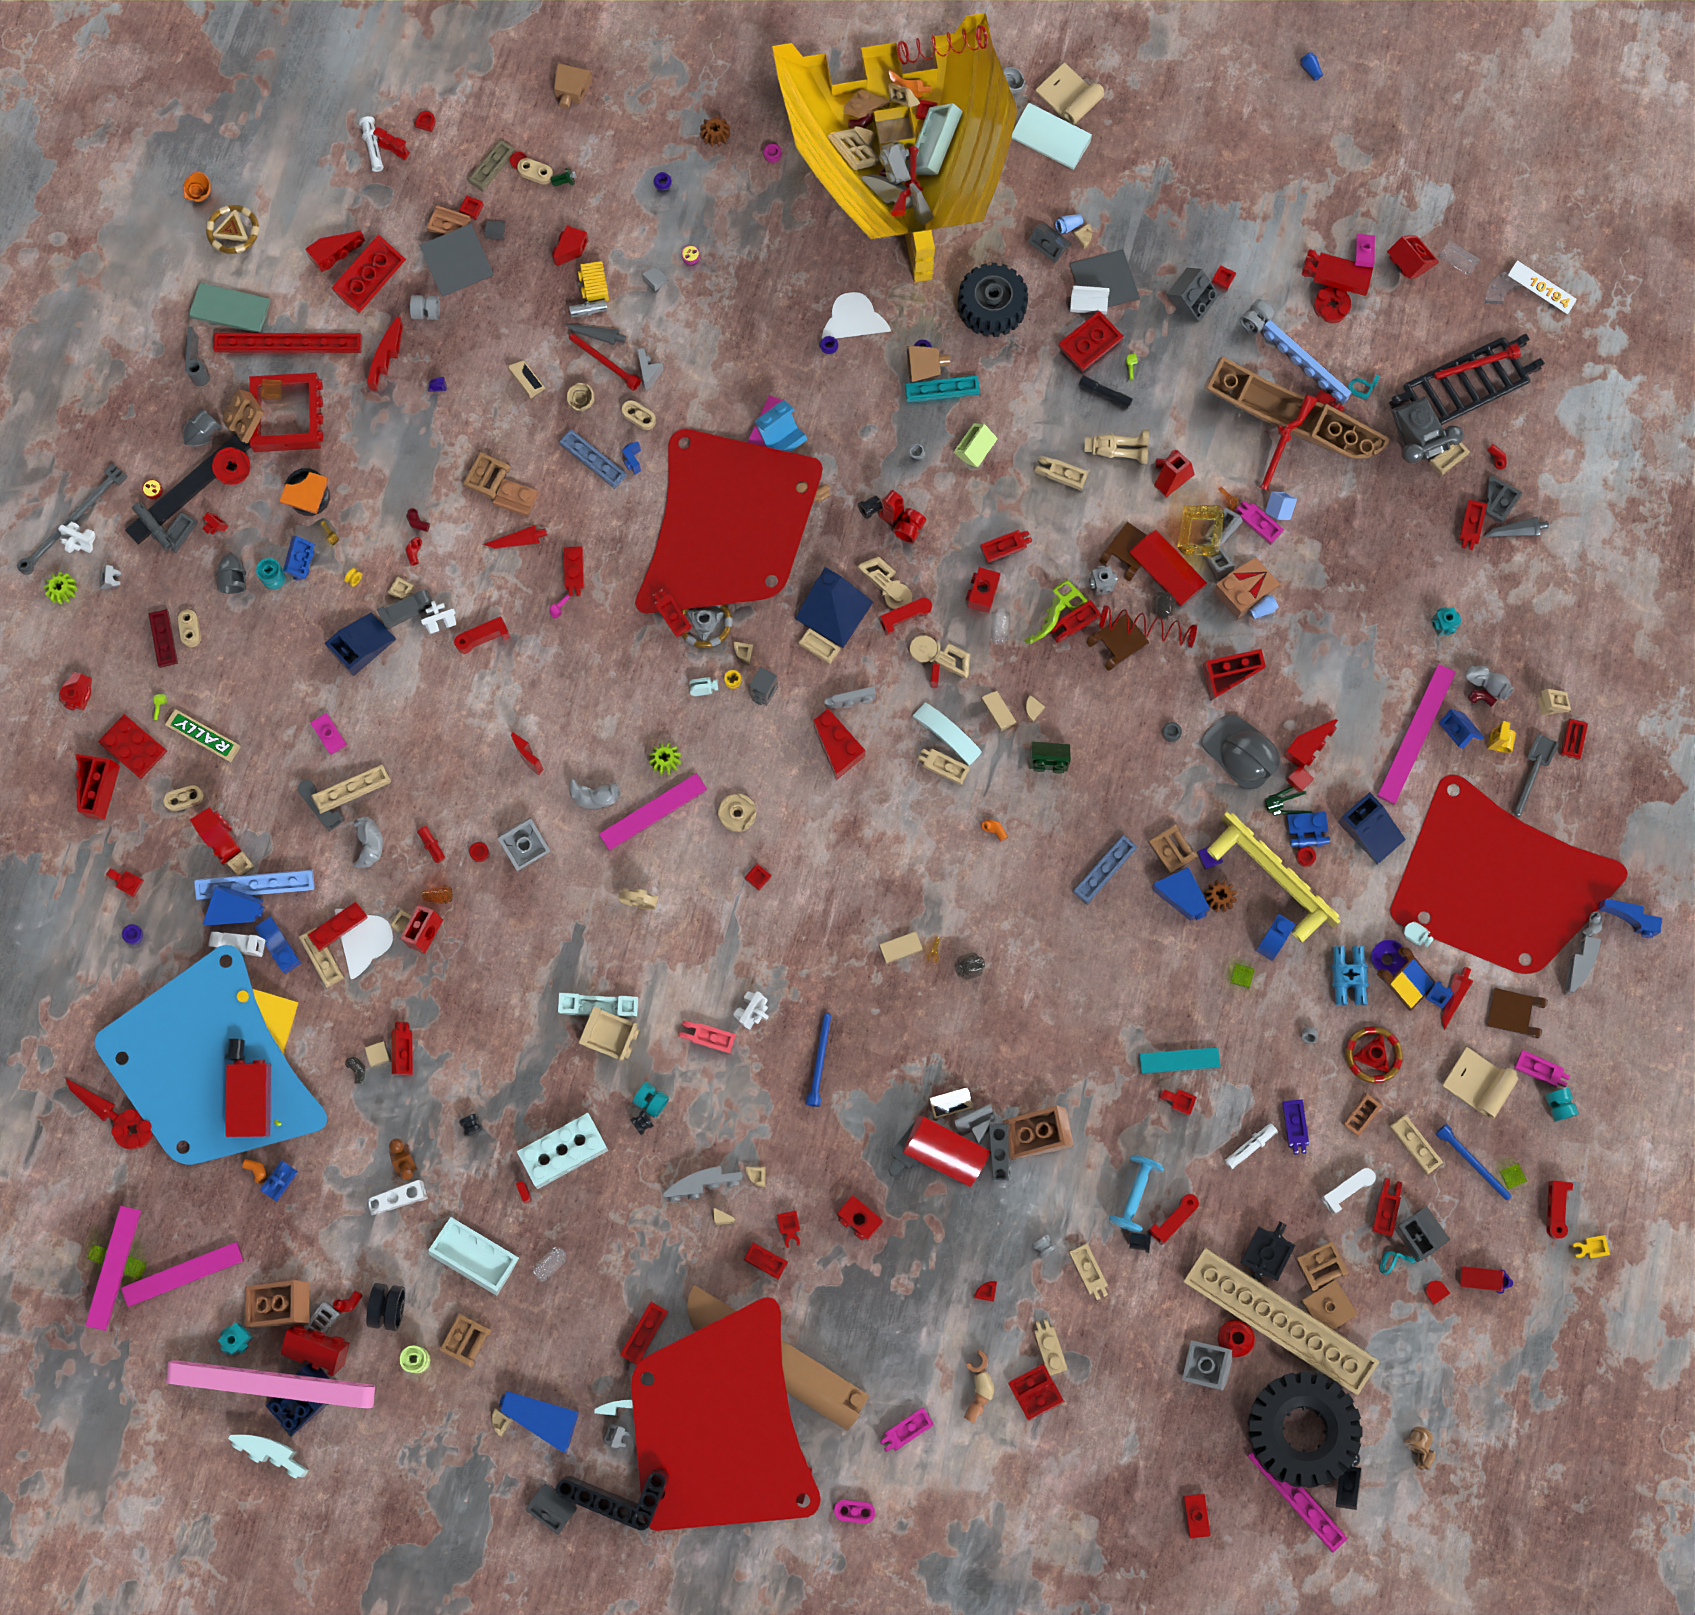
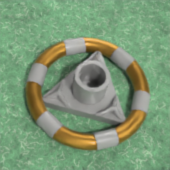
[681,604,732,648]

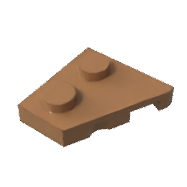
[844,89,890,118]

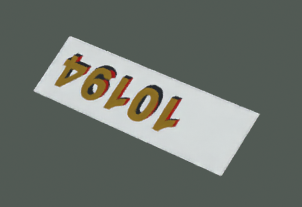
[1508,261,1577,314]

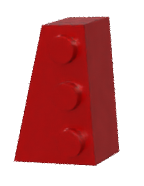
[1202,649,1266,701]
[813,709,866,780]
[75,753,120,821]
[189,807,242,865]
[281,1325,350,1376]

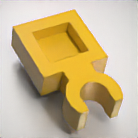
[1571,1235,1610,1259]

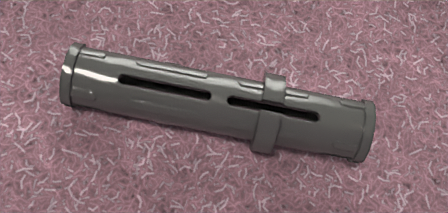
[132,502,175,551]

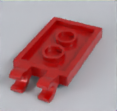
[1301,249,1374,296]

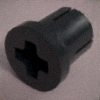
[858,495,883,519]
[224,1039,245,1061]
[1129,1232,1151,1253]

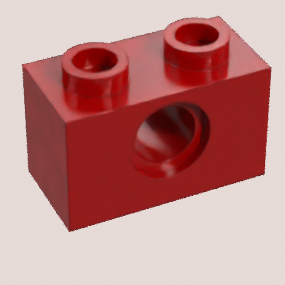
[966,567,1001,613]
[400,905,443,954]
[837,1195,883,1241]

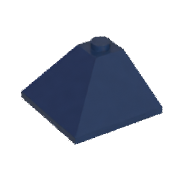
[795,567,873,648]

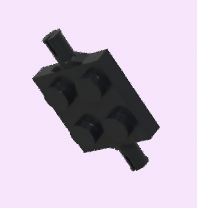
[1241,1221,1296,1281]

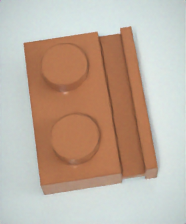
[427,205,471,236]
[493,479,538,517]

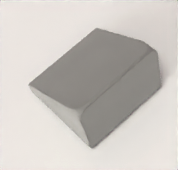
[642,267,669,292]
[972,1120,991,1145]

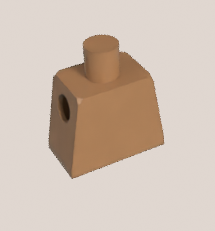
[554,63,592,109]
[906,346,950,382]

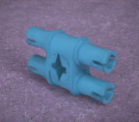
[1331,946,1369,1006]

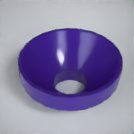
[1371,940,1406,975]

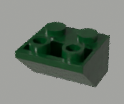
[1029,742,1071,774]

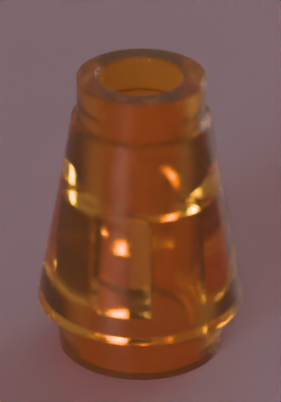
[422,885,453,904]

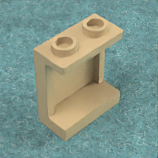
[579,1007,640,1061]

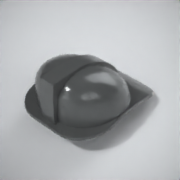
[1202,715,1280,789]

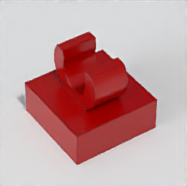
[203,512,229,535]

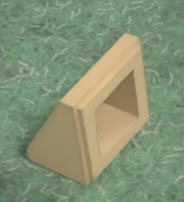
[854,126,877,147]
[714,1208,735,1225]

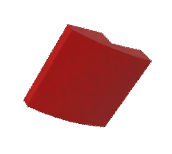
[511,732,544,775]
[1008,1364,1065,1421]

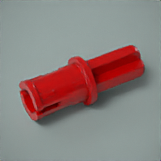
[417,826,445,863]

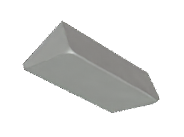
[954,1104,995,1136]

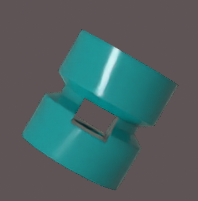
[256,558,286,590]
[632,1081,670,1118]
[1545,1088,1579,1122]

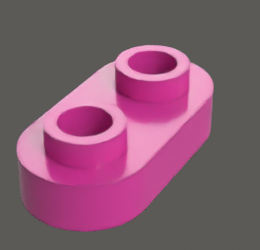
[834,1500,875,1524]

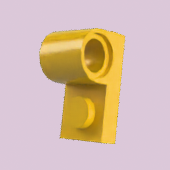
[1487,721,1516,753]

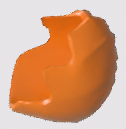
[183,171,211,202]

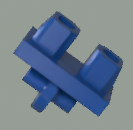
[260,1160,298,1202]

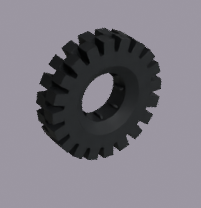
[1247,1372,1363,1488]

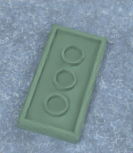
[189,283,271,333]

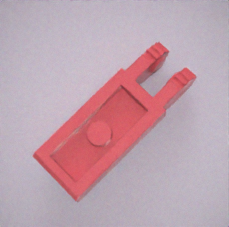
[678,1020,736,1054]

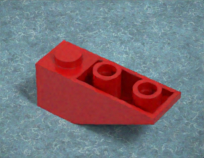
[305,231,365,272]
[1284,719,1338,768]

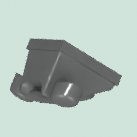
[1391,396,1464,463]

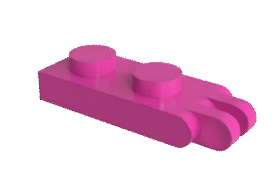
[1236,501,1284,545]
[1514,1050,1570,1088]
[880,1408,934,1452]

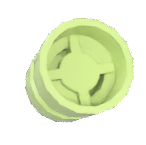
[400,1346,431,1374]

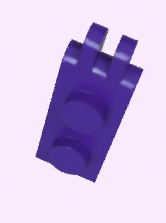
[1282,1099,1309,1155]

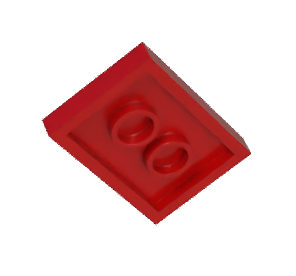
[1058,311,1124,372]
[98,714,167,779]

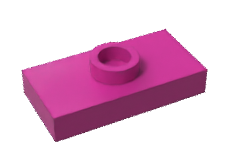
[1355,234,1375,267]
[310,713,347,755]

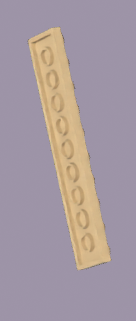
[1184,1247,1380,1395]

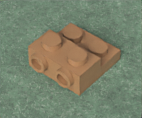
[222,389,264,443]

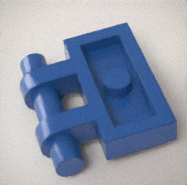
[1286,812,1330,848]

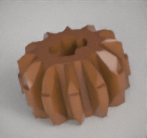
[700,115,730,147]
[1204,880,1237,913]

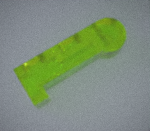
[86,1244,148,1280]

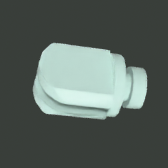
[689,677,719,696]
[1404,922,1434,948]

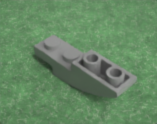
[663,1166,743,1202]

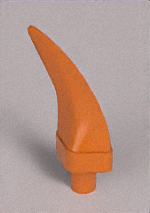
[889,70,931,98]

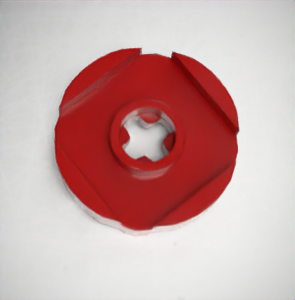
[1314,286,1351,323]
[212,447,251,485]
[111,1109,153,1150]

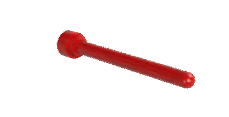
[569,334,642,391]
[1434,343,1521,379]

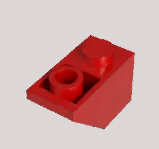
[552,225,589,266]
[1154,452,1195,498]

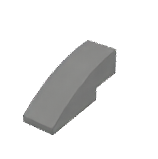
[861,174,913,209]
[1565,936,1601,996]

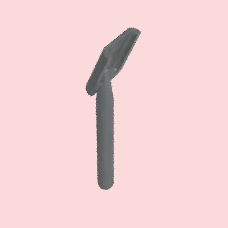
[1514,734,1559,817]

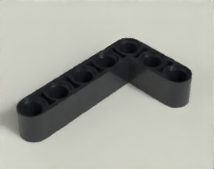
[556,1469,669,1531]

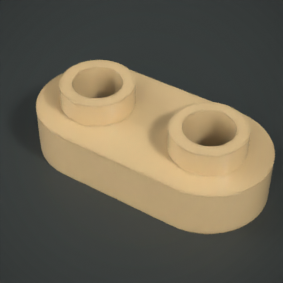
[518,158,553,184]
[622,401,656,430]
[178,609,201,647]
[164,785,204,812]

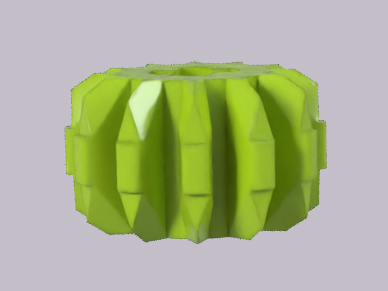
[44,572,78,605]
[649,743,681,775]

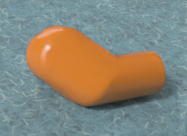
[981,820,1008,842]
[242,1159,267,1184]

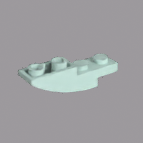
[228,1435,309,1478]

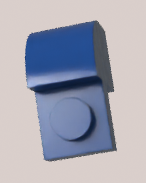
[1255,914,1296,961]

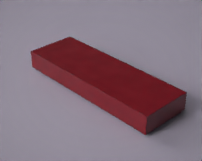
[148,609,178,668]

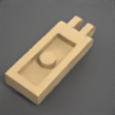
[917,749,970,786]
[1069,1243,1108,1300]
[1034,1318,1068,1376]

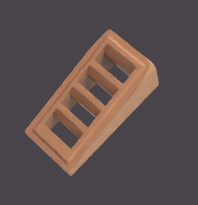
[1342,1092,1383,1137]

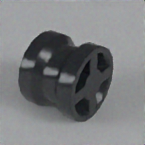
[630,1110,654,1135]
[459,1114,483,1137]

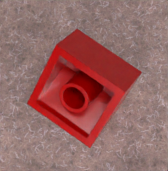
[1387,235,1439,279]

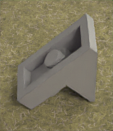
[637,348,664,391]

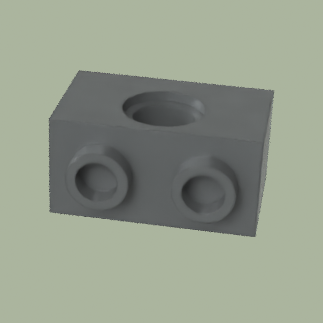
[749,667,778,706]

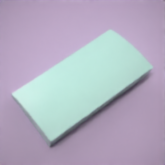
[907,103,963,175]
[1011,103,1092,170]
[428,1217,519,1296]

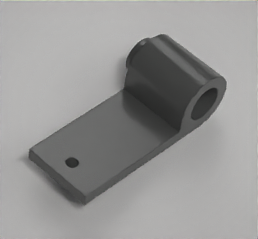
[185,327,210,386]

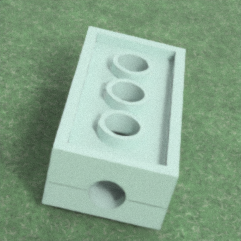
[517,1113,609,1189]

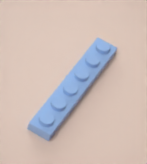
[1262,320,1352,404]
[194,870,315,900]

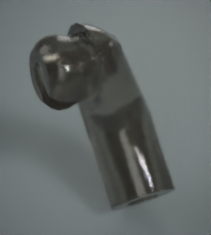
[345,1057,366,1085]

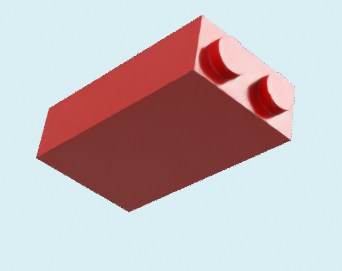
[226,1060,271,1137]

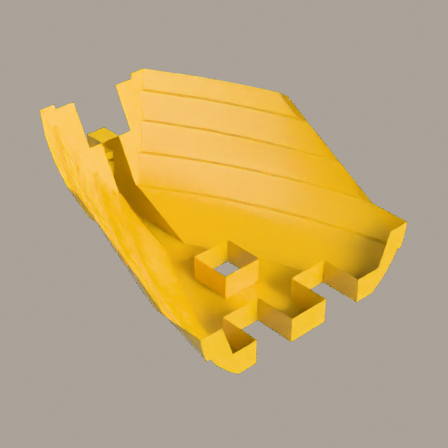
[772,13,1017,282]

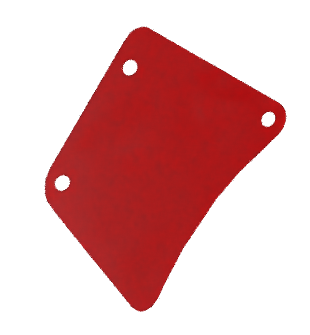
[635,429,823,614]
[1390,775,1628,974]
[631,1297,821,1531]

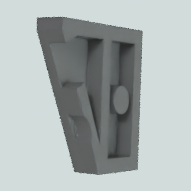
[1486,475,1523,524]

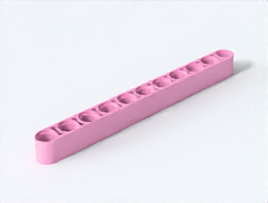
[166,1360,375,1408]

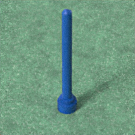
[805,1013,831,1107]
[1435,1123,1511,1200]

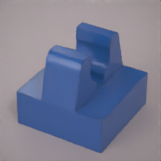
[1425,981,1453,1009]

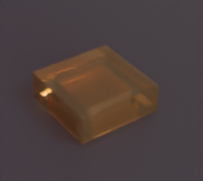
[260,379,283,400]

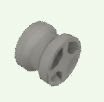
[1032,1234,1057,1259]

